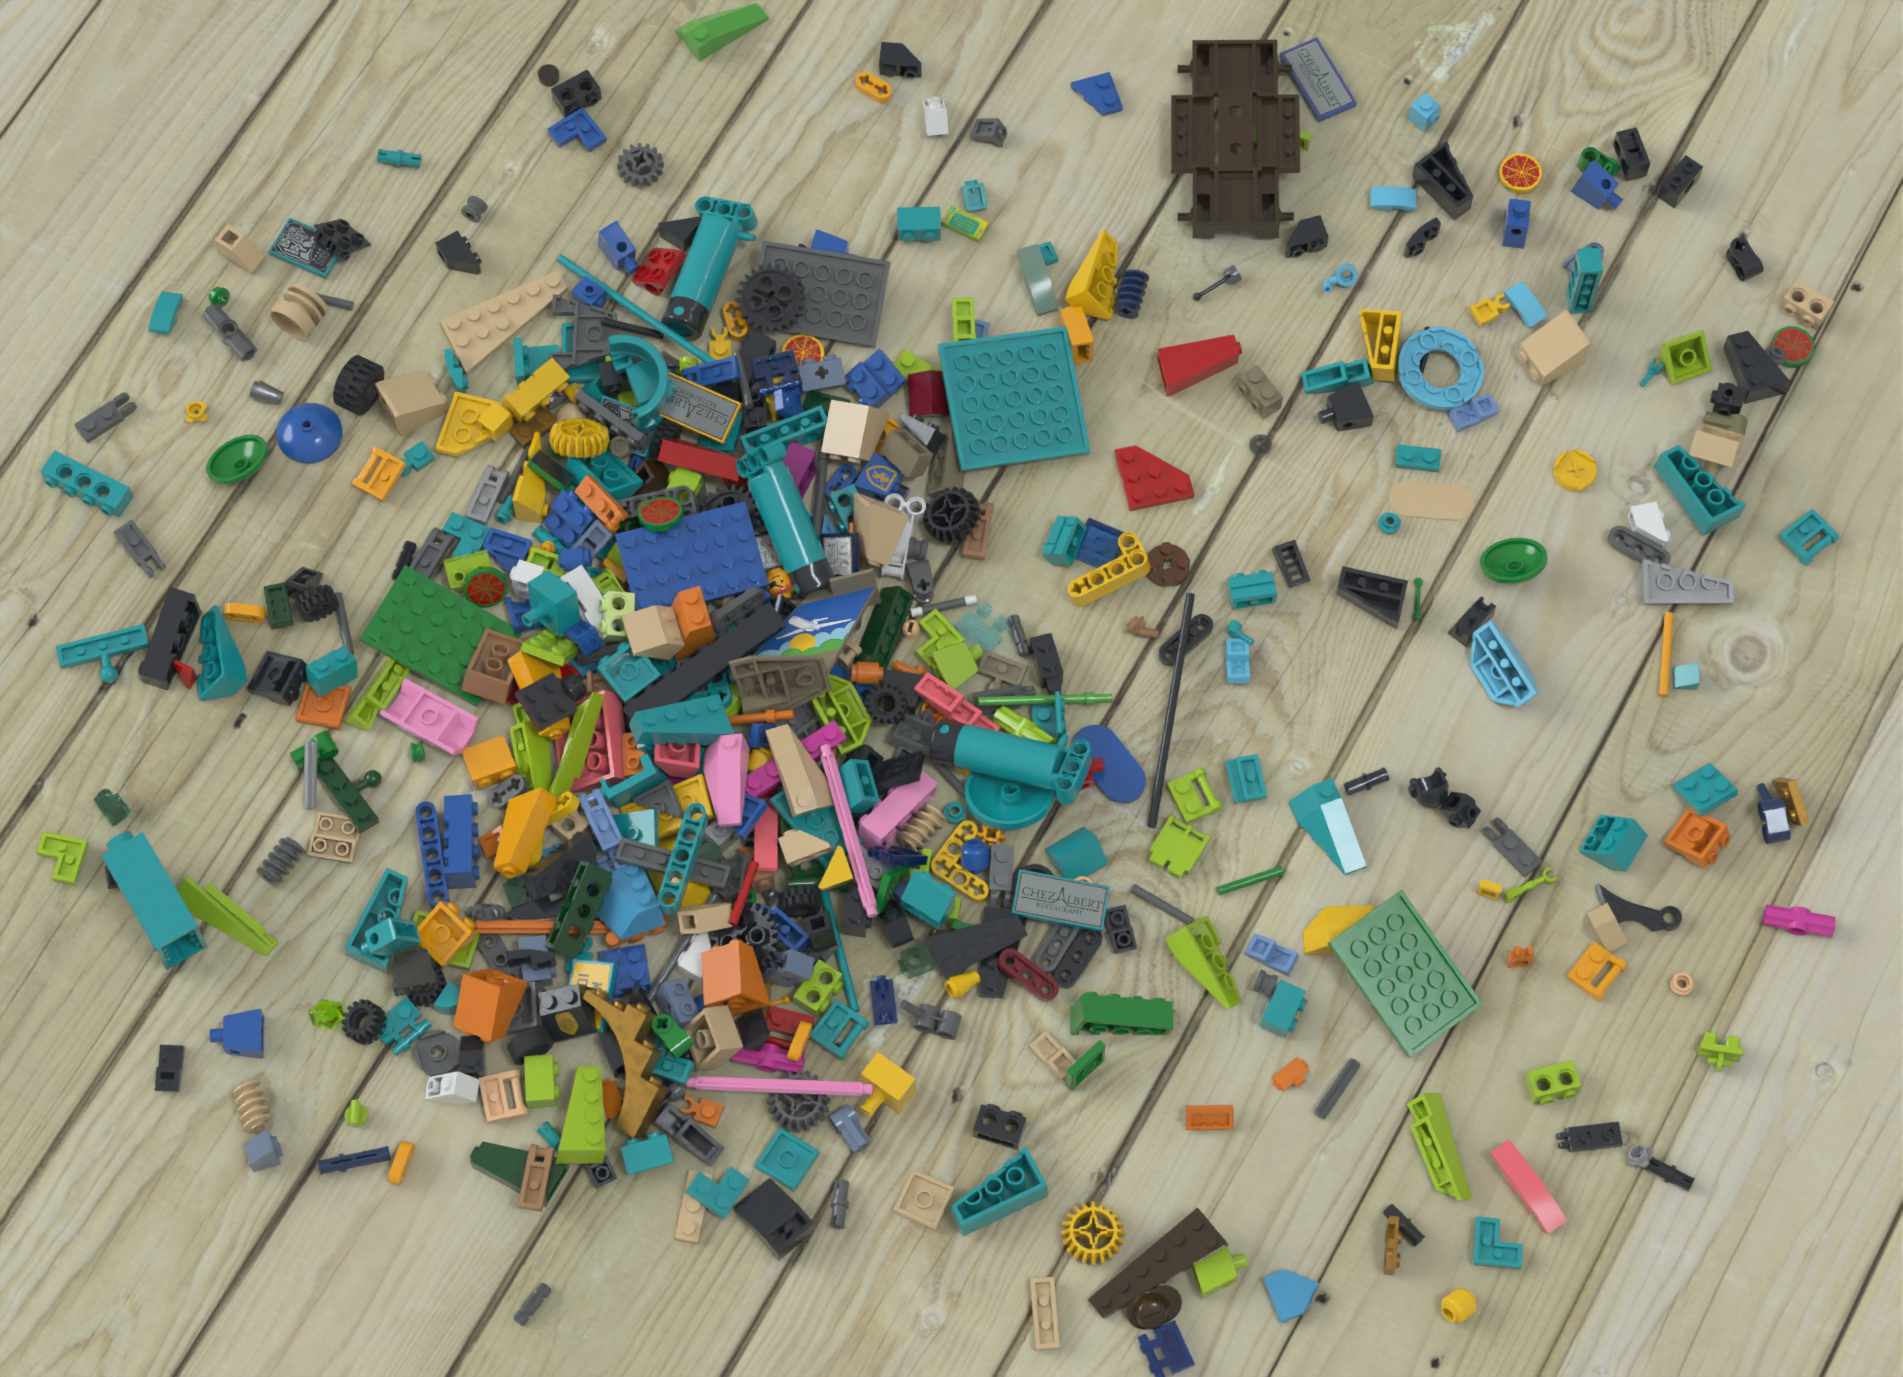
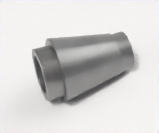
[250,380,284,404]

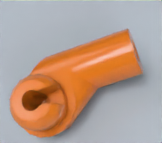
[892,660,927,675]

